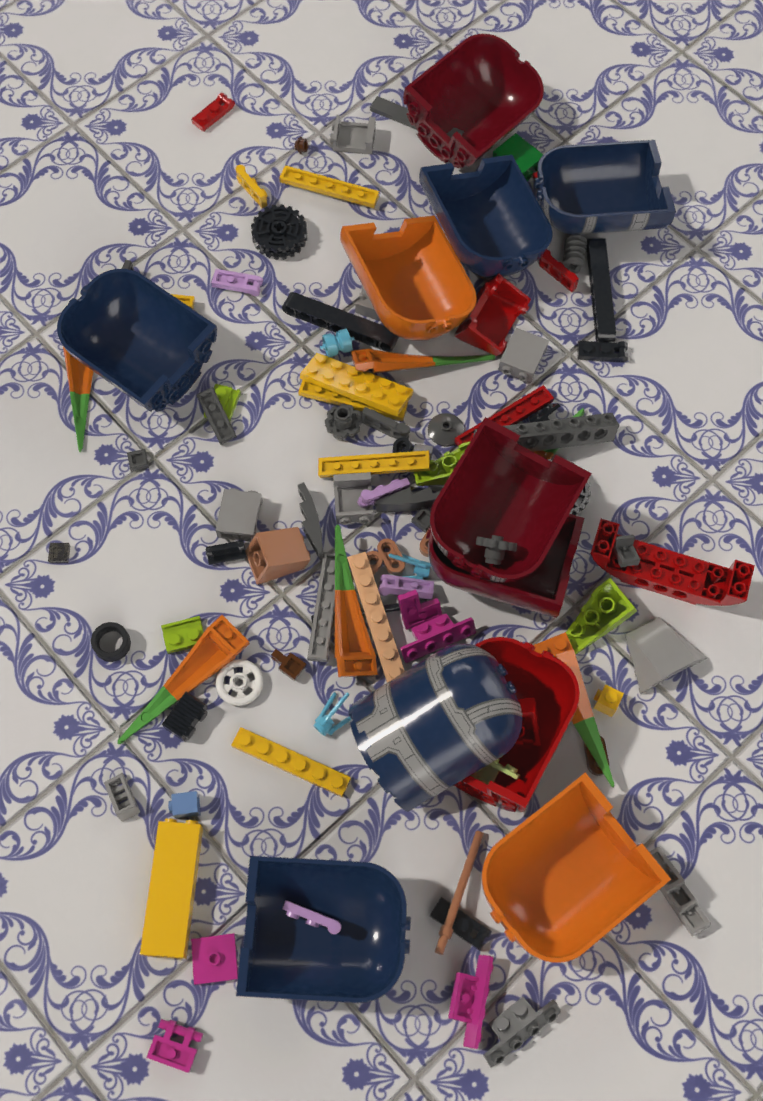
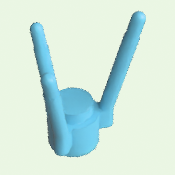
[388,553,431,580]
[313,692,352,736]

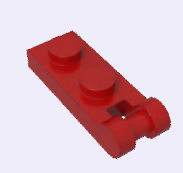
[191,92,235,132]
[539,249,579,292]

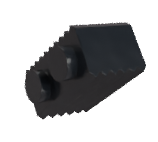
[162,691,208,741]

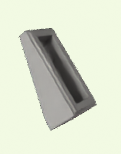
[104,773,140,822]

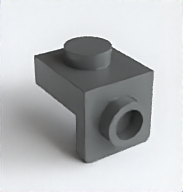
[612,535,640,567]

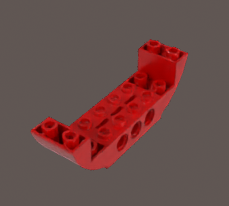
[590,518,755,606]

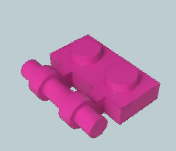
[146,1019,203,1073]

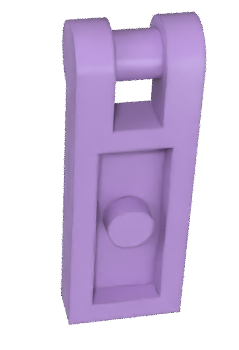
[211,269,263,296]
[357,478,410,508]
[378,574,434,600]
[283,900,342,934]

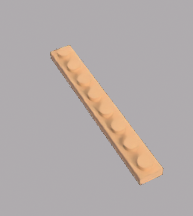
[347,552,405,683]

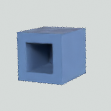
[168,791,201,819]

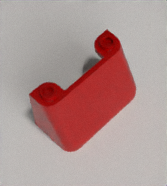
[454,274,531,356]

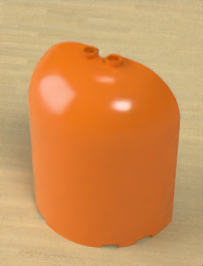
[340,215,476,341]
[482,772,671,963]

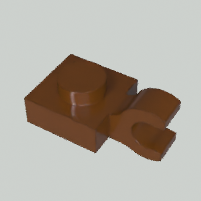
[271,649,306,681]

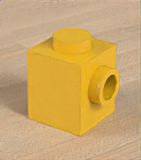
[593,684,624,717]

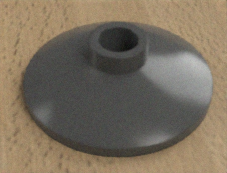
[428,413,464,446]

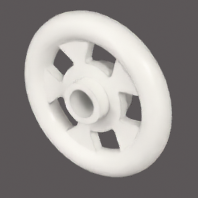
[216,659,264,706]

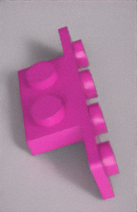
[400,614,476,663]
[448,955,493,1049]

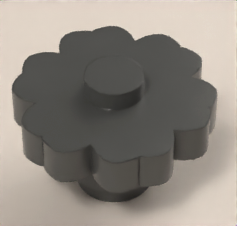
[325,404,362,440]
[476,535,518,565]

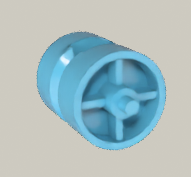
[320,329,355,357]

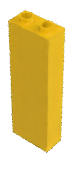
[140,818,203,959]

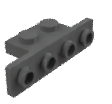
[484,997,561,1067]

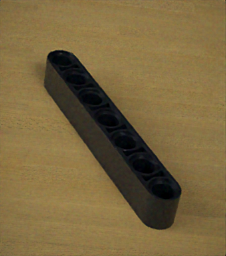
[586,238,616,342]
[282,292,399,352]

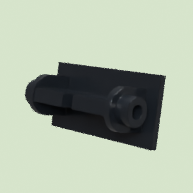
[206,540,247,565]

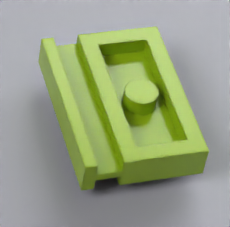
[204,384,241,421]
[161,616,204,654]

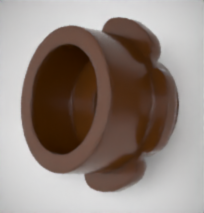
[295,137,308,154]

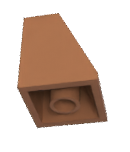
[246,527,311,585]

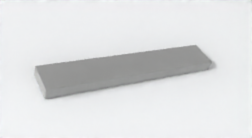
[307,552,335,662]

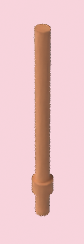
[435,831,484,955]

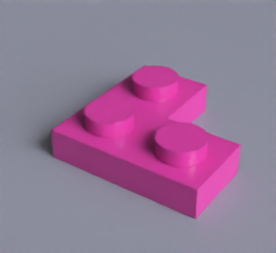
[397,590,442,630]

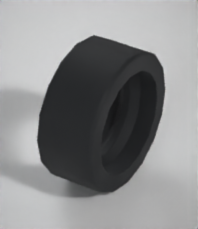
[91,622,131,662]

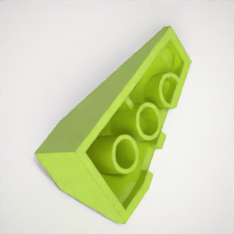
[414,442,470,486]
[566,578,637,655]

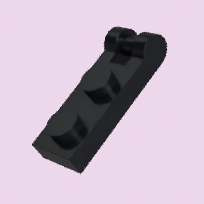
[577,341,628,362]
[429,897,492,951]

